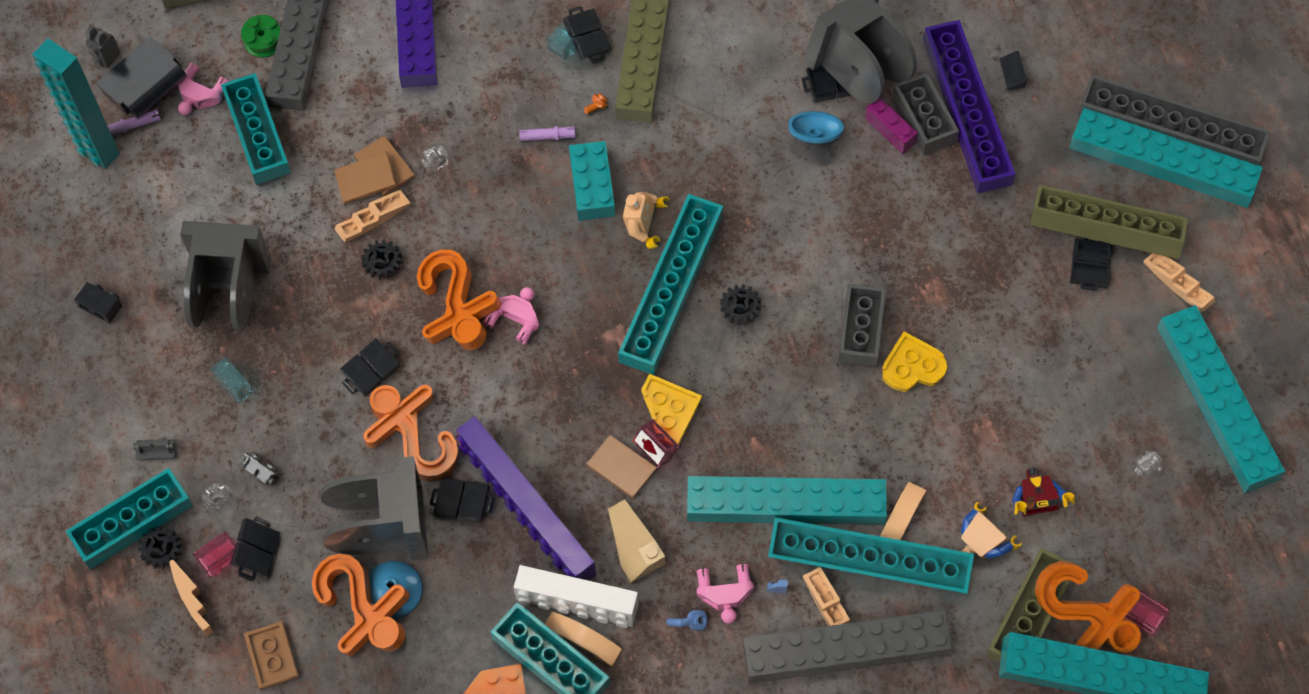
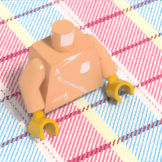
[623,192,669,249]

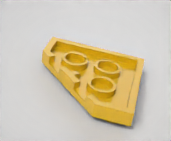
[641,374,702,448]

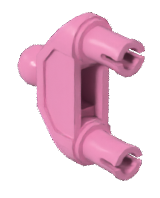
[178,63,229,116]
[482,287,539,344]
[696,564,754,624]

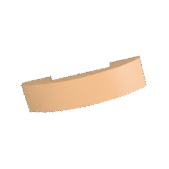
[880,482,927,540]
[545,612,622,667]

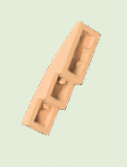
[335,190,410,243]
[1144,253,1215,313]
[169,559,213,637]
[803,567,850,626]

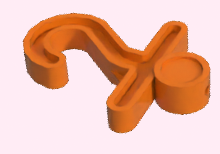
[417,249,501,350]
[363,385,459,482]
[312,553,410,656]
[1035,561,1141,653]

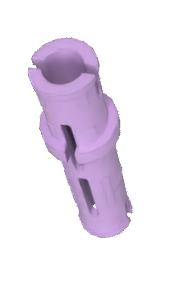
[107,109,160,135]
[519,126,576,142]

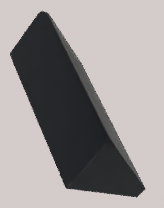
[999,50,1027,90]

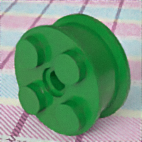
[241,15,281,58]

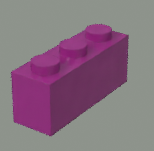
[865,98,918,154]

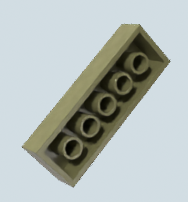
[986,548,1070,664]

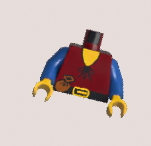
[1012,468,1075,517]

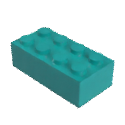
[569,141,615,221]

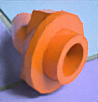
[584,93,608,114]

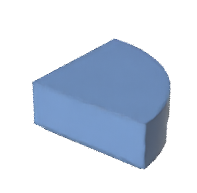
[767,580,788,594]

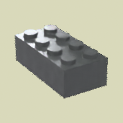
[892,73,959,155]
[838,284,886,367]

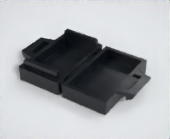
[563,6,612,64]
[801,65,859,102]
[1070,238,1113,291]
[340,338,401,397]
[429,478,495,523]
[230,516,280,581]

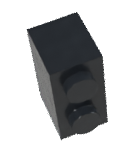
[74,282,122,324]

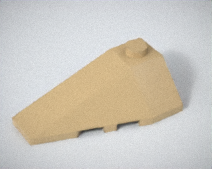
[608,499,666,584]

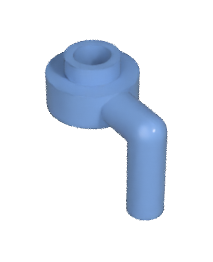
[666,610,708,630]

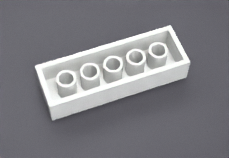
[514,565,638,628]

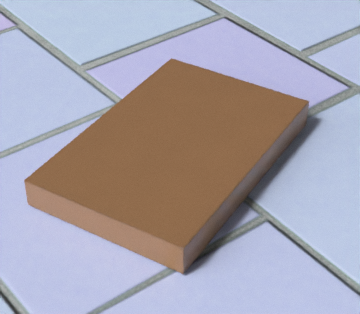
[354,136,415,196]
[334,152,397,204]
[586,435,657,499]
[244,621,299,691]

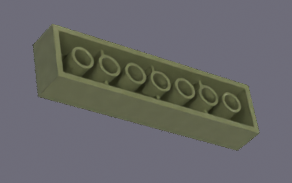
[615,0,670,123]
[1030,185,1188,259]

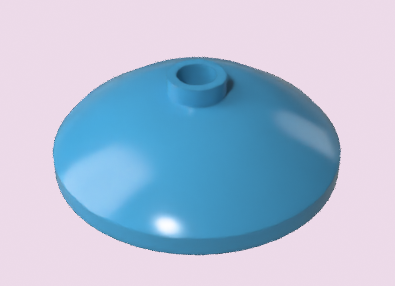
[788,111,844,145]
[369,561,422,619]

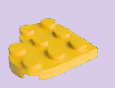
[882,332,947,392]

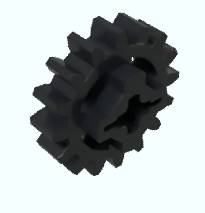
[361,239,403,280]
[720,284,761,325]
[138,526,183,569]

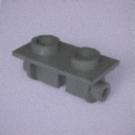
[133,439,176,459]
[241,452,282,485]

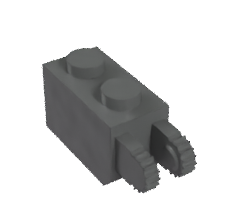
[85,26,120,69]

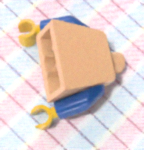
[961,502,1022,559]

